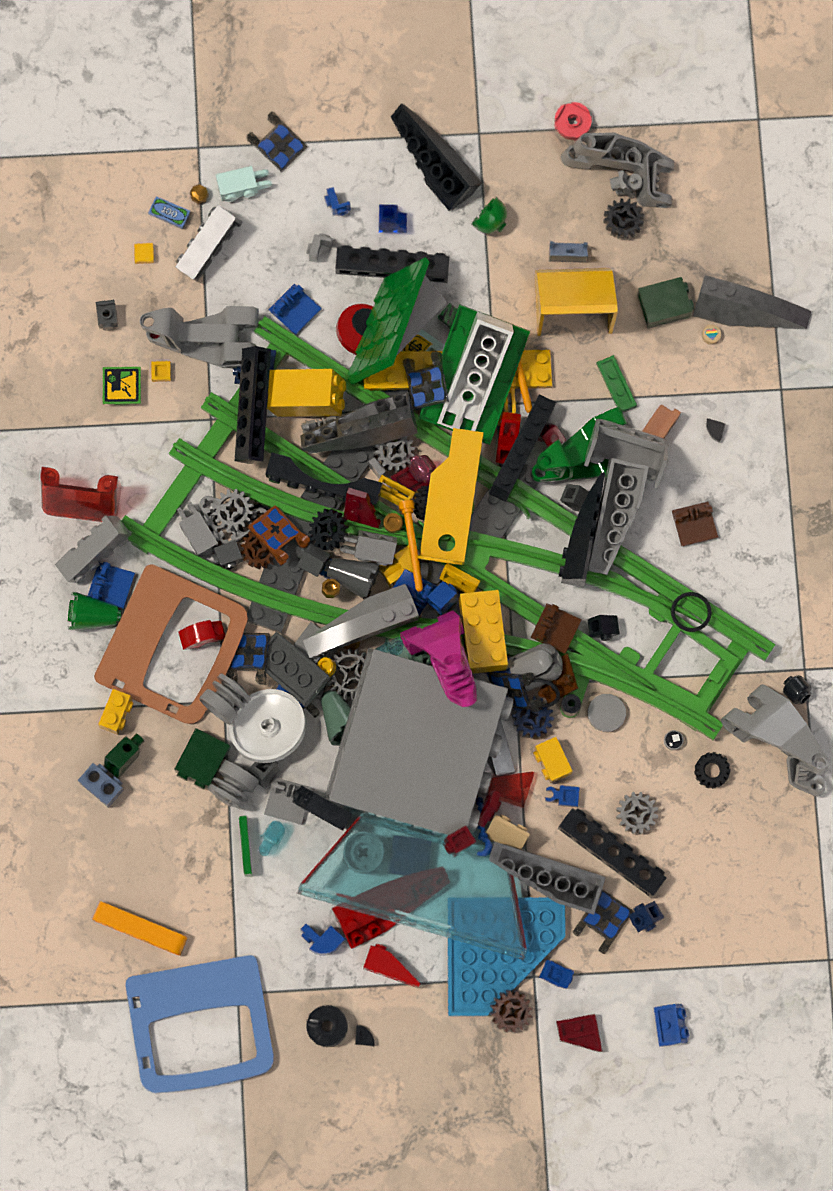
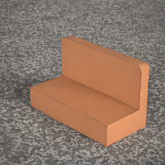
[642,404,681,439]

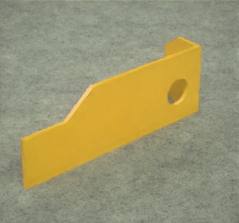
[418,428,484,565]

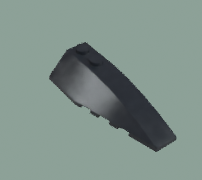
[390,103,482,211]
[558,472,605,587]

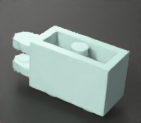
[216,166,272,202]

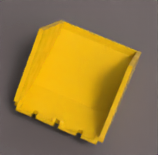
[535,268,618,336]

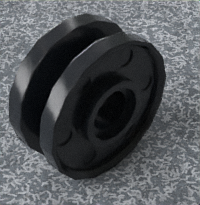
[306,1005,348,1047]

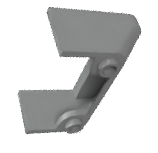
[584,419,669,489]

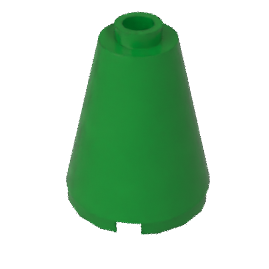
[68,592,121,630]

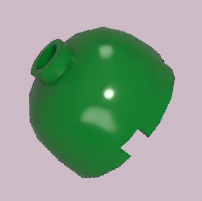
[471,197,507,234]

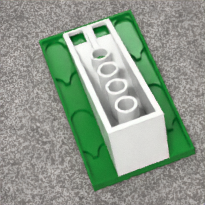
[419,304,530,445]

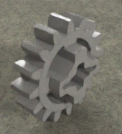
[373,436,415,472]
[212,489,254,531]
[616,792,658,834]

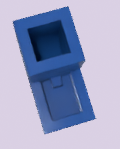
[301,924,345,956]

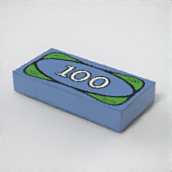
[148,196,190,229]

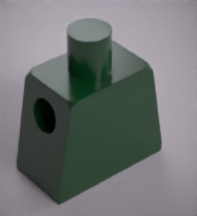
[104,734,144,779]

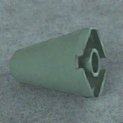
[321,690,351,746]

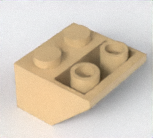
[486,814,530,850]

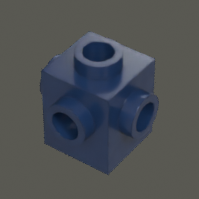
[628,901,664,933]

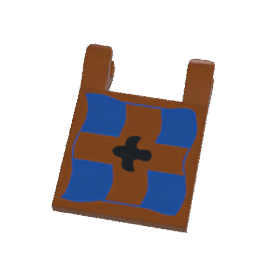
[247,505,310,565]

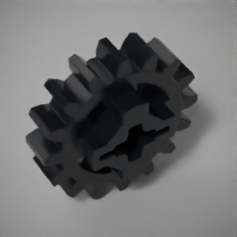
[603,198,644,239]
[308,509,349,551]

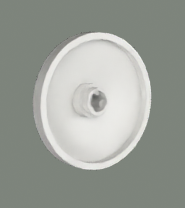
[229,689,306,763]

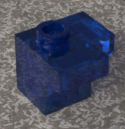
[379,204,407,233]

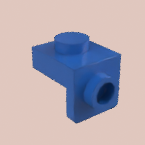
[324,187,351,216]
[539,960,574,989]

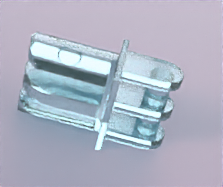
[376,637,404,656]
[259,821,285,856]

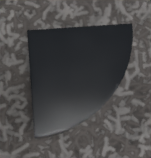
[706,418,725,443]
[355,1025,375,1047]

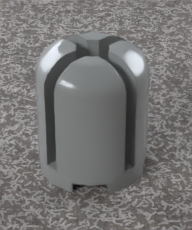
[507,643,563,692]

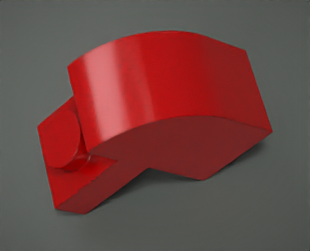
[178,620,226,650]

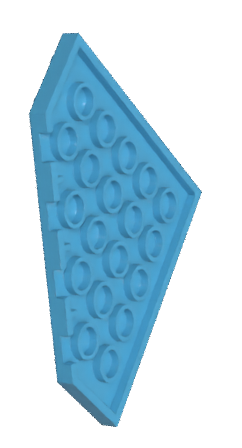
[447,897,565,1016]

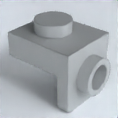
[307,234,333,262]

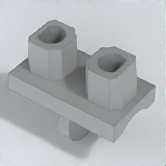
[610,170,643,198]

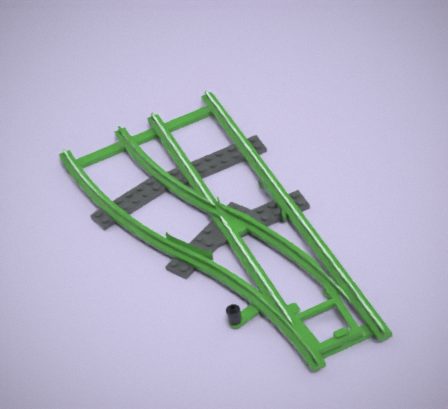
[121,316,775,741]

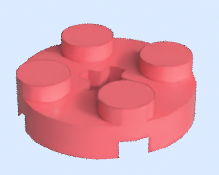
[554,102,592,140]

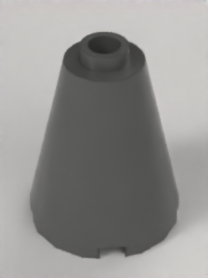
[324,558,380,600]

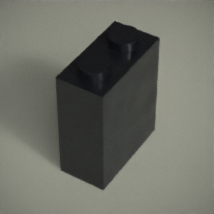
[292,785,352,831]

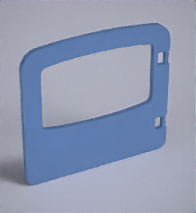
[126,955,274,1093]

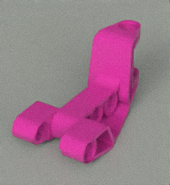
[400,611,477,707]

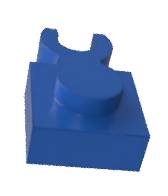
[545,785,580,808]

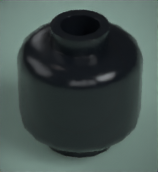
[783,675,812,704]

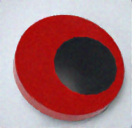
[336,304,373,355]

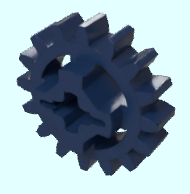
[512,696,554,739]

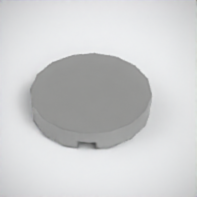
[588,694,626,732]

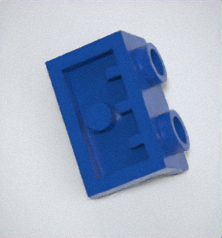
[654,1004,689,1047]

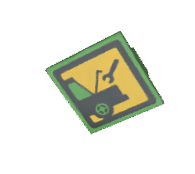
[103,367,141,405]

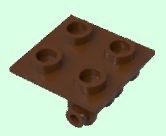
[672,502,718,547]
[530,603,582,654]
[538,654,578,703]

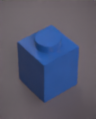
[427,581,458,615]

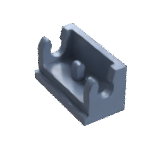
[549,241,588,263]

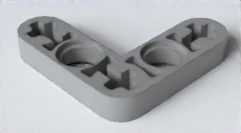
[200,496,267,544]

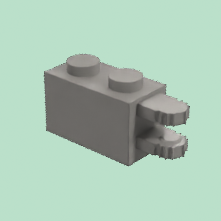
[176,501,220,558]
[340,530,397,566]

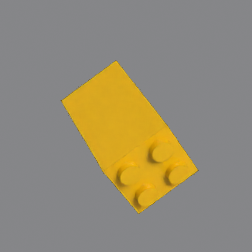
[267,369,346,417]

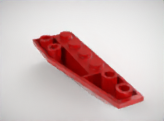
[332,866,450,949]

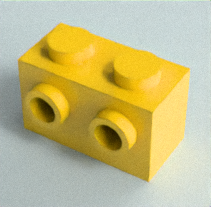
[98,689,134,735]
[533,737,573,784]

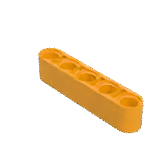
[92,901,188,956]

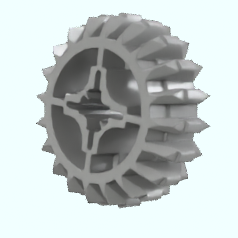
[327,649,366,701]

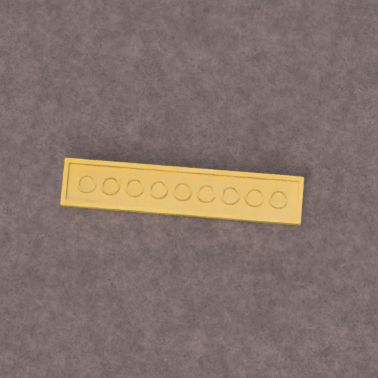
[363,350,552,390]

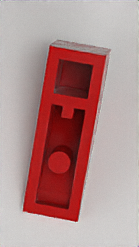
[363,944,420,988]

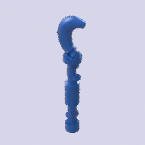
[476,797,493,856]

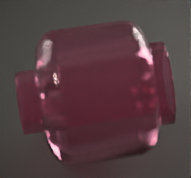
[408,455,437,483]

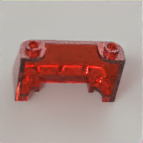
[40,467,122,522]

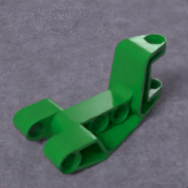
[531,407,628,482]

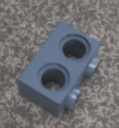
[78,763,124,808]

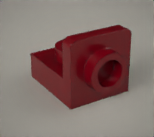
[538,423,566,447]
[444,825,476,858]

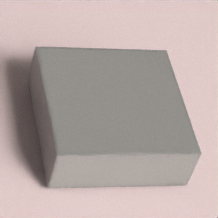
[368,457,386,479]

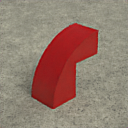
[495,412,521,463]

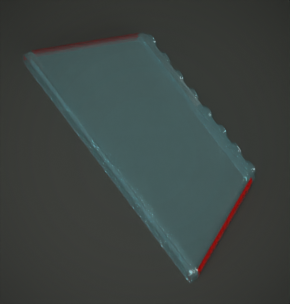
[297,812,527,960]

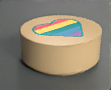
[702,325,721,344]

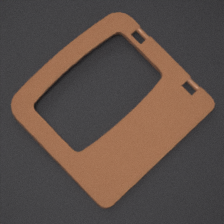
[94,564,248,724]

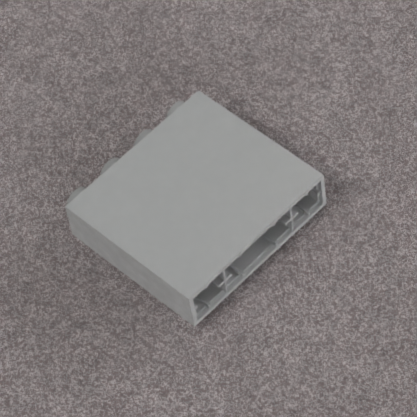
[324,648,513,835]

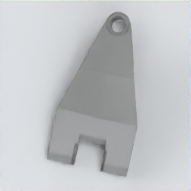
[561,133,674,208]
[139,306,259,367]
[721,684,829,796]

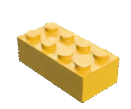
[459,590,508,674]

